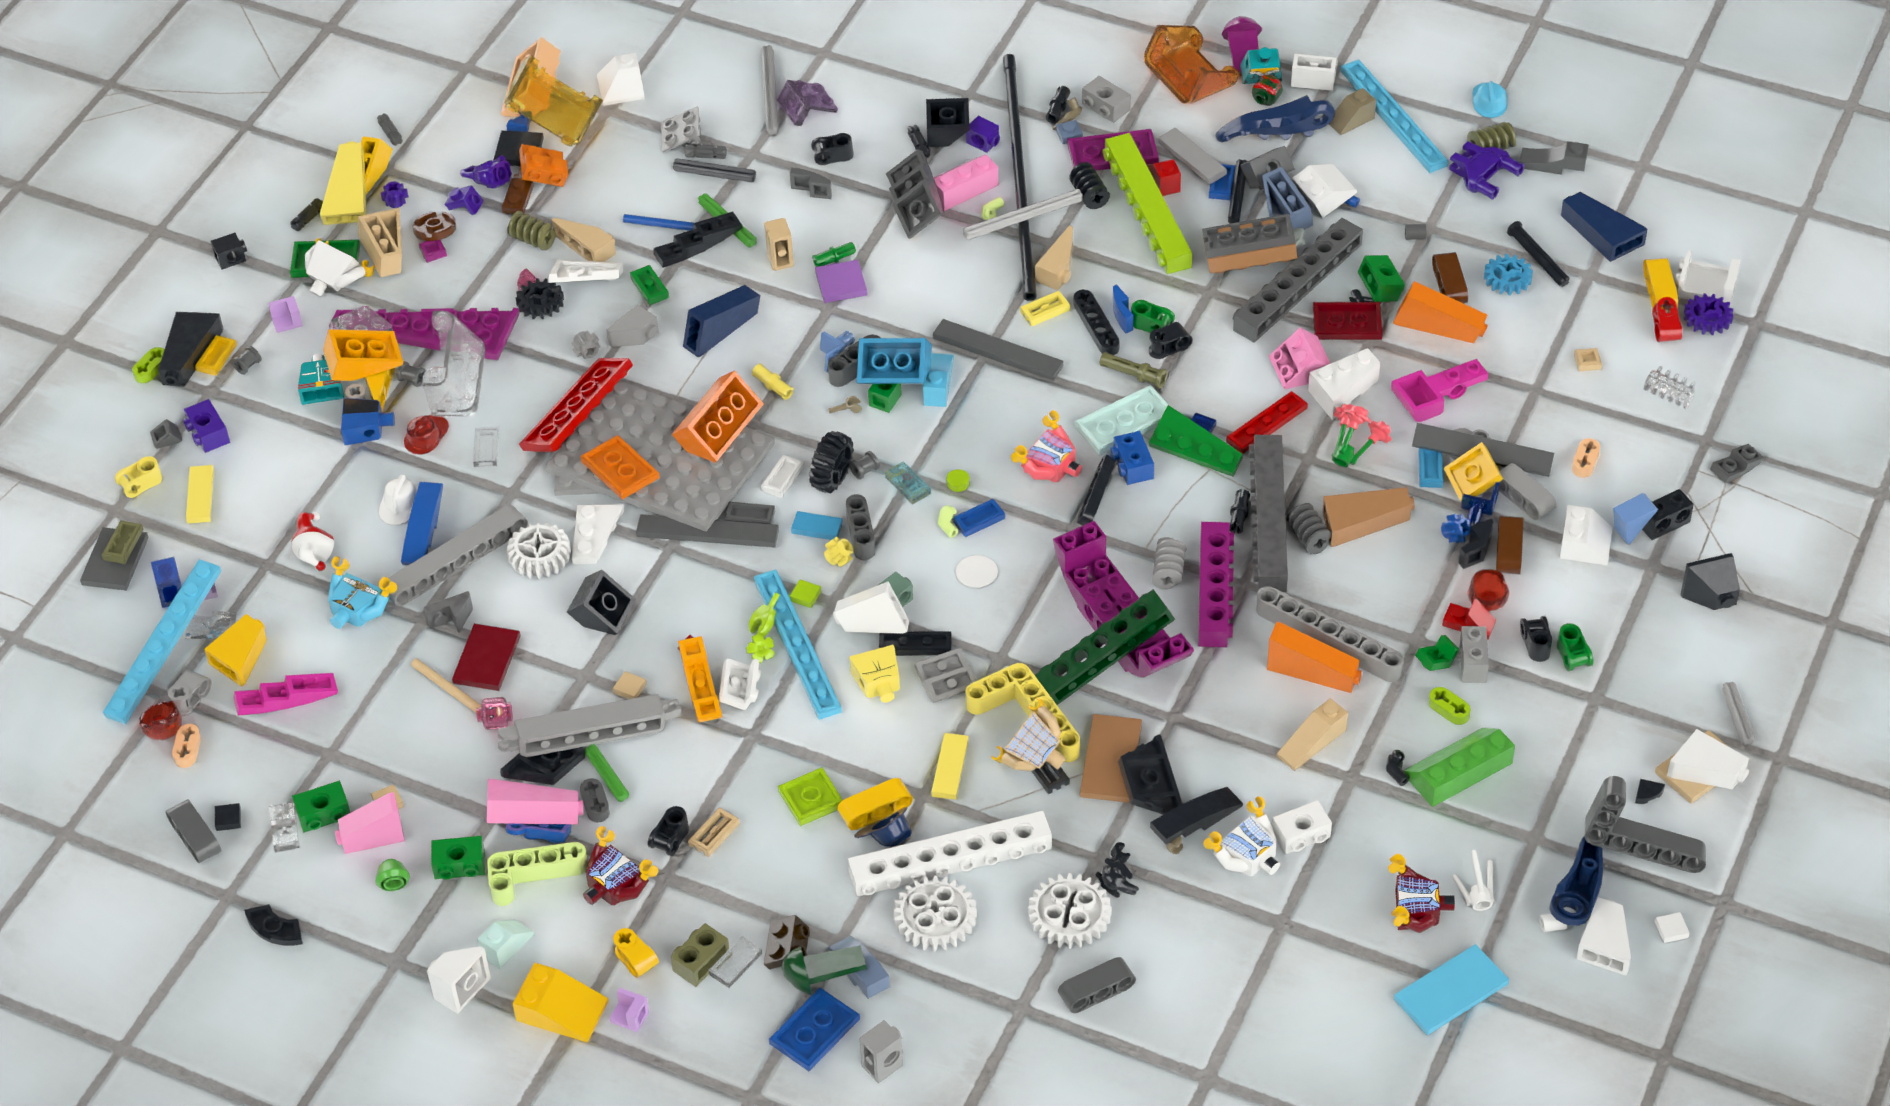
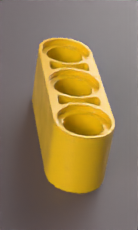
[1643,258,1678,309]
[837,778,913,830]

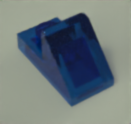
[151,556,182,608]

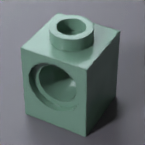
[877,572,913,608]

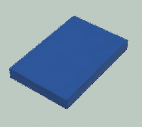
[769,987,860,1072]

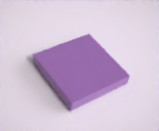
[815,260,867,303]

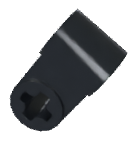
[811,133,854,165]
[1149,322,1193,359]
[1520,616,1552,662]
[648,806,689,856]

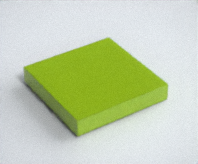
[778,767,843,826]

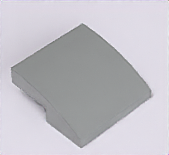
[914,648,976,703]

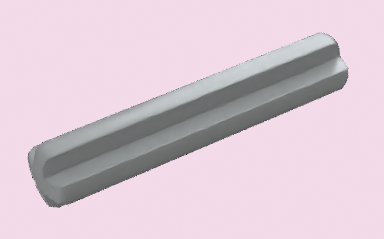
[1722,682,1755,745]

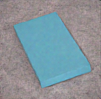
[1394,944,1509,1036]

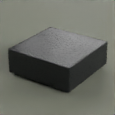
[215,803,241,831]

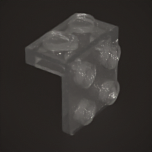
[330,306,392,331]

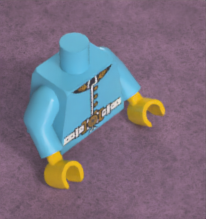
[328,556,397,629]

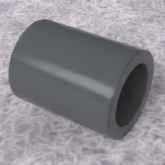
[1405,224,1426,240]

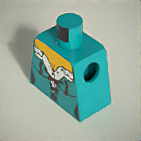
[1240,47,1282,84]

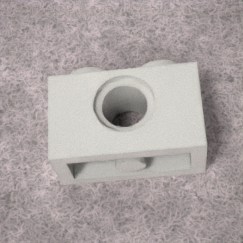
[1272,800,1332,855]

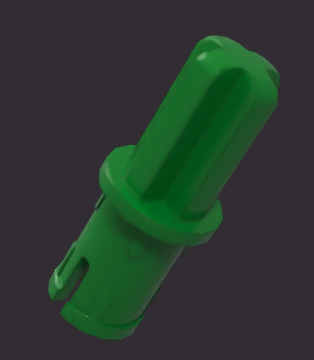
[812,242,856,267]

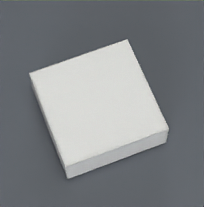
[1655,912,1689,943]

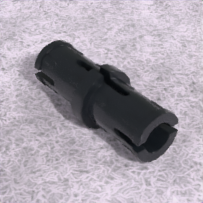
[1046,86,1070,124]
[1229,489,1250,534]

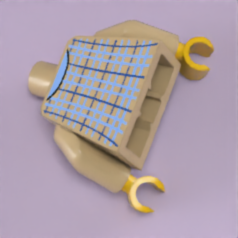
[991,697,1067,771]

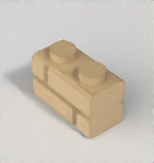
[764,218,794,271]

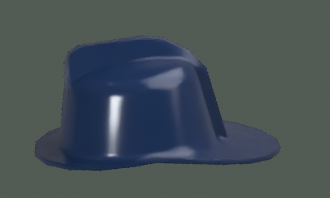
[854,807,912,847]

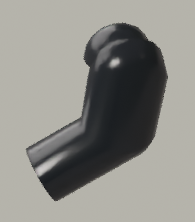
[1386,750,1410,786]

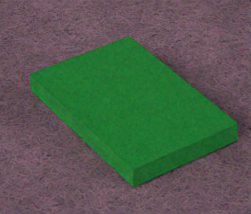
[290,239,360,278]

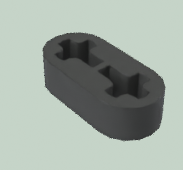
[580,778,610,823]

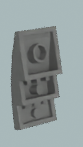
[886,149,943,239]

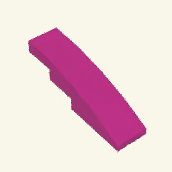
[233,673,338,716]

